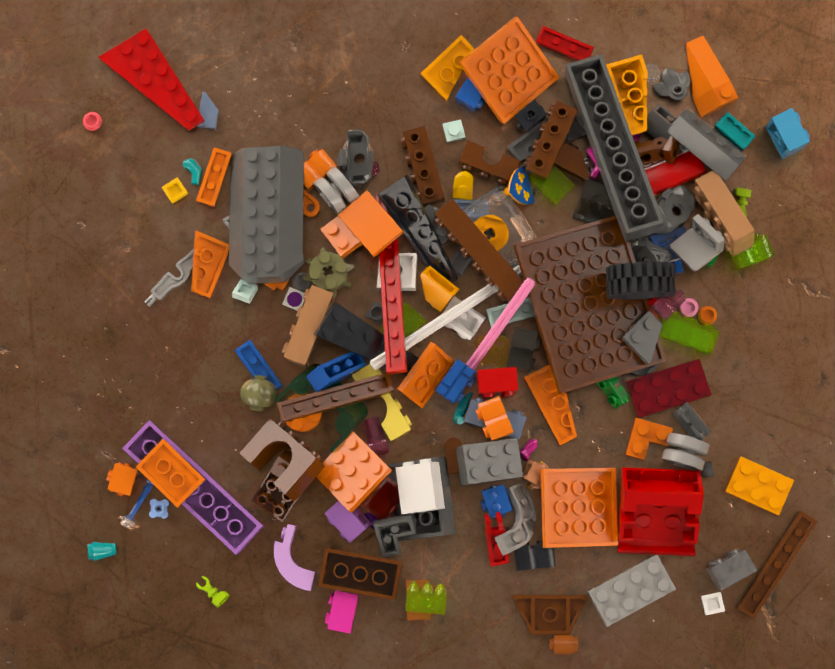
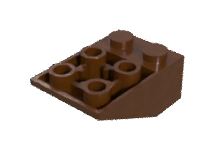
[251,449,306,522]

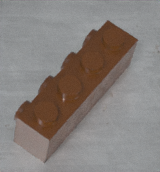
[524,100,578,182]
[400,126,445,207]

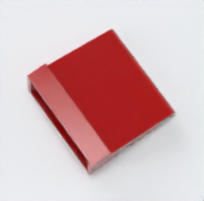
[617,467,704,556]

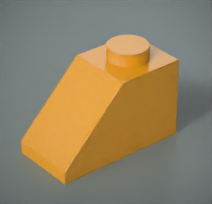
[420,266,459,312]

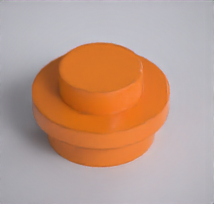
[698,306,717,325]

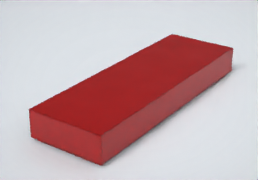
[535,25,594,61]

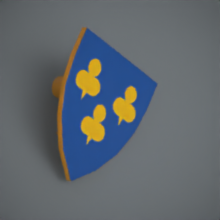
[502,166,535,205]

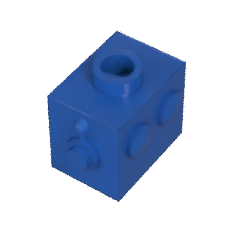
[480,484,512,519]

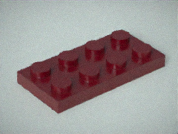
[626,359,712,418]

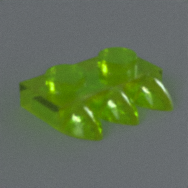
[405,581,447,615]

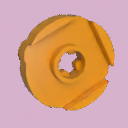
[474,215,509,251]

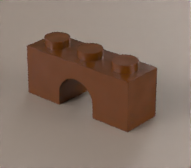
[459,140,520,186]

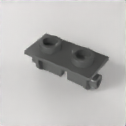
[672,402,711,440]

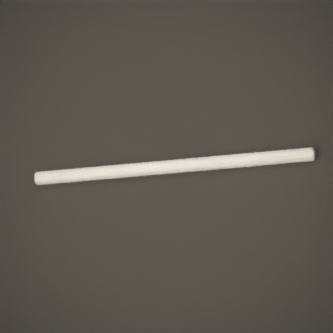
[370,265,522,370]

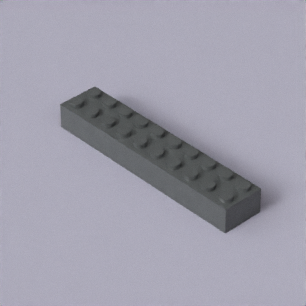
[565,54,664,242]

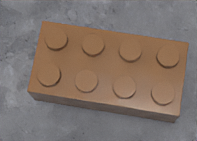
[694,170,755,256]
[282,285,335,369]

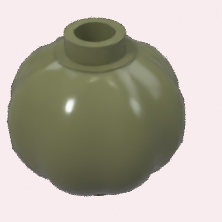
[240,375,277,411]

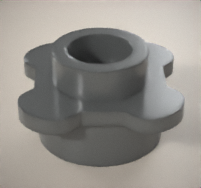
[366,302,383,325]

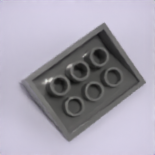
[667,108,747,180]
[386,457,455,541]

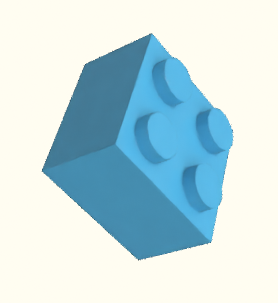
[765,108,810,160]

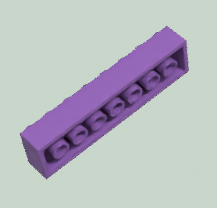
[122,420,264,555]

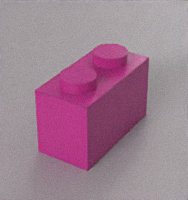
[325,590,359,633]

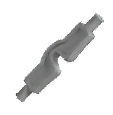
[144,249,194,307]

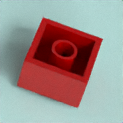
[476,367,518,400]

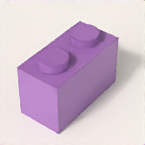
[325,501,372,543]

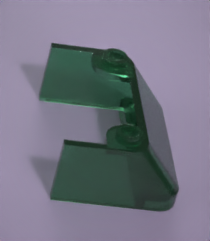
[275,364,368,452]

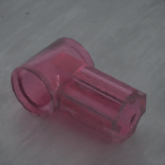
[652,290,685,321]
[363,417,389,456]

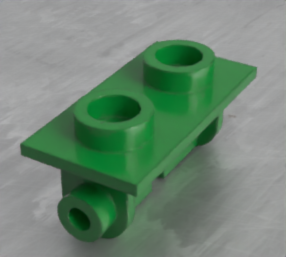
[597,377,630,410]

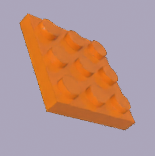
[316,431,392,513]

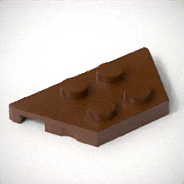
[512,595,588,635]

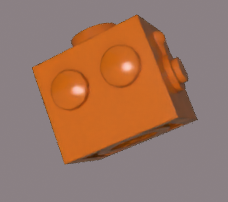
[106,462,138,496]

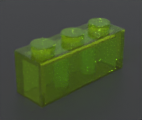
[659,310,720,355]

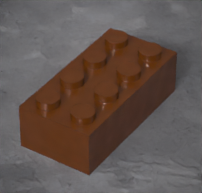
[318,548,402,601]

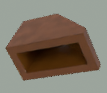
[553,143,590,184]

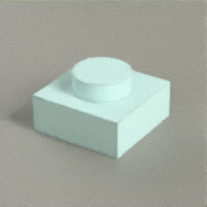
[442,119,466,143]
[232,279,258,304]

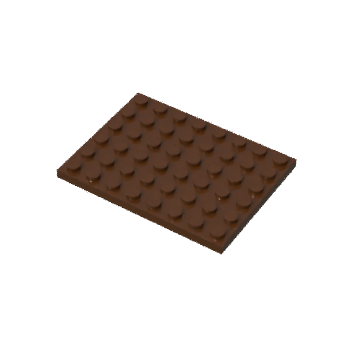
[513,216,666,394]

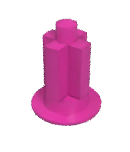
[519,439,538,462]

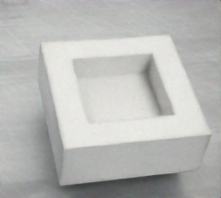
[701,592,725,615]

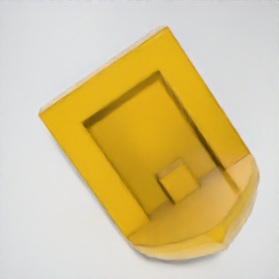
[453,170,474,200]

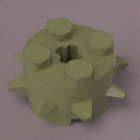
[303,247,354,298]

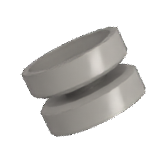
[313,166,359,215]
[661,433,710,472]

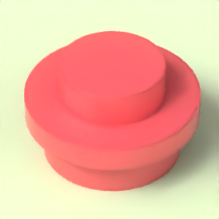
[83,112,102,131]

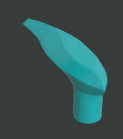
[453,392,474,425]

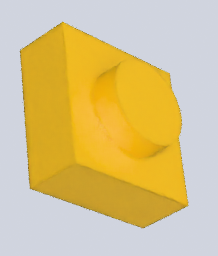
[162,177,188,204]

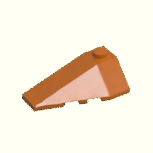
[686,36,738,118]

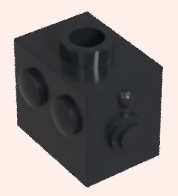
[513,100,547,134]

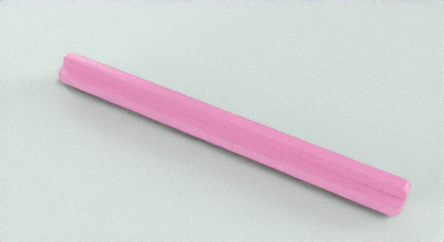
[466,278,536,370]

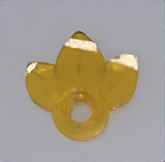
[473,334,509,368]

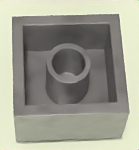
[706,548,757,590]

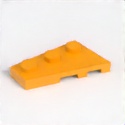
[420,35,474,101]

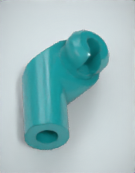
[183,158,202,185]

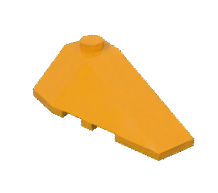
[606,54,648,136]

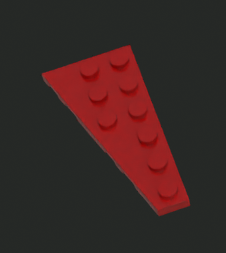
[98,28,204,131]

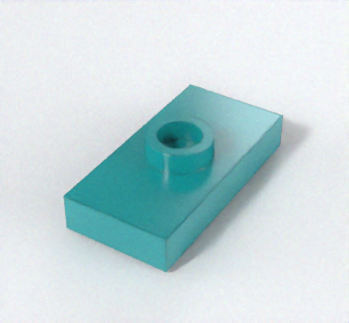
[714,111,756,151]

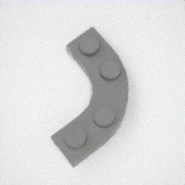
[495,481,536,555]

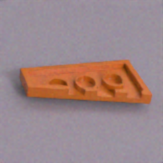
[524,364,577,446]

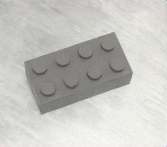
[587,554,676,627]

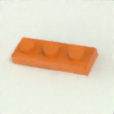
[196,147,233,207]

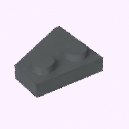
[621,311,662,365]

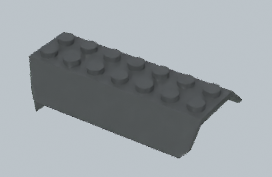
[229,146,305,284]

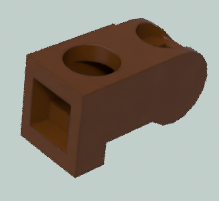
[635,137,668,165]
[445,437,462,474]

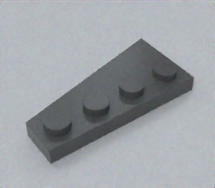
[507,102,586,162]

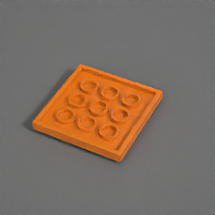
[459,16,560,124]
[541,468,618,548]

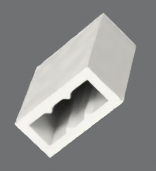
[396,459,445,514]

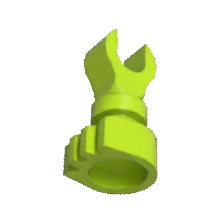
[734,188,752,217]
[196,576,229,608]

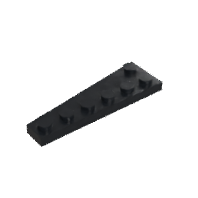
[377,175,458,283]
[314,302,419,376]

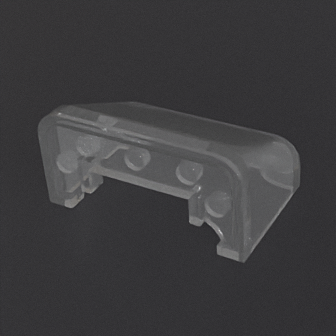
[462,185,537,268]

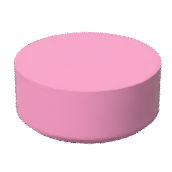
[679,298,699,318]

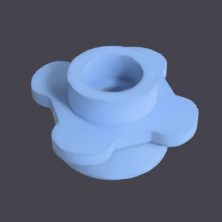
[149,499,169,519]

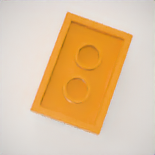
[725,456,794,516]

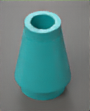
[87,542,116,561]

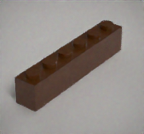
[434,198,524,303]

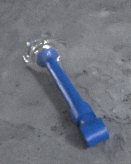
[119,480,155,529]

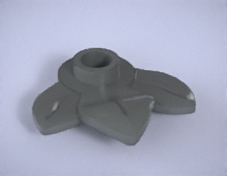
[653,68,691,101]

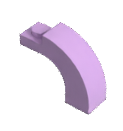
[274,524,316,591]

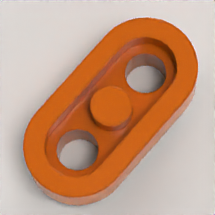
[303,188,320,218]

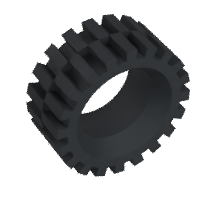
[606,261,676,300]

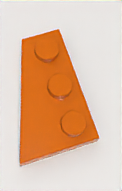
[191,230,229,298]

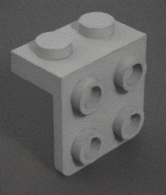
[670,214,725,271]

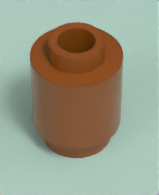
[549,635,578,655]

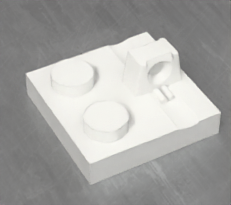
[377,253,418,291]

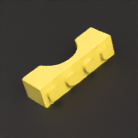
[352,364,412,442]

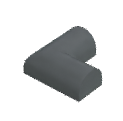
[373,513,416,558]

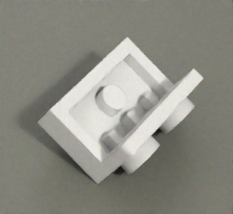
[441,296,486,340]

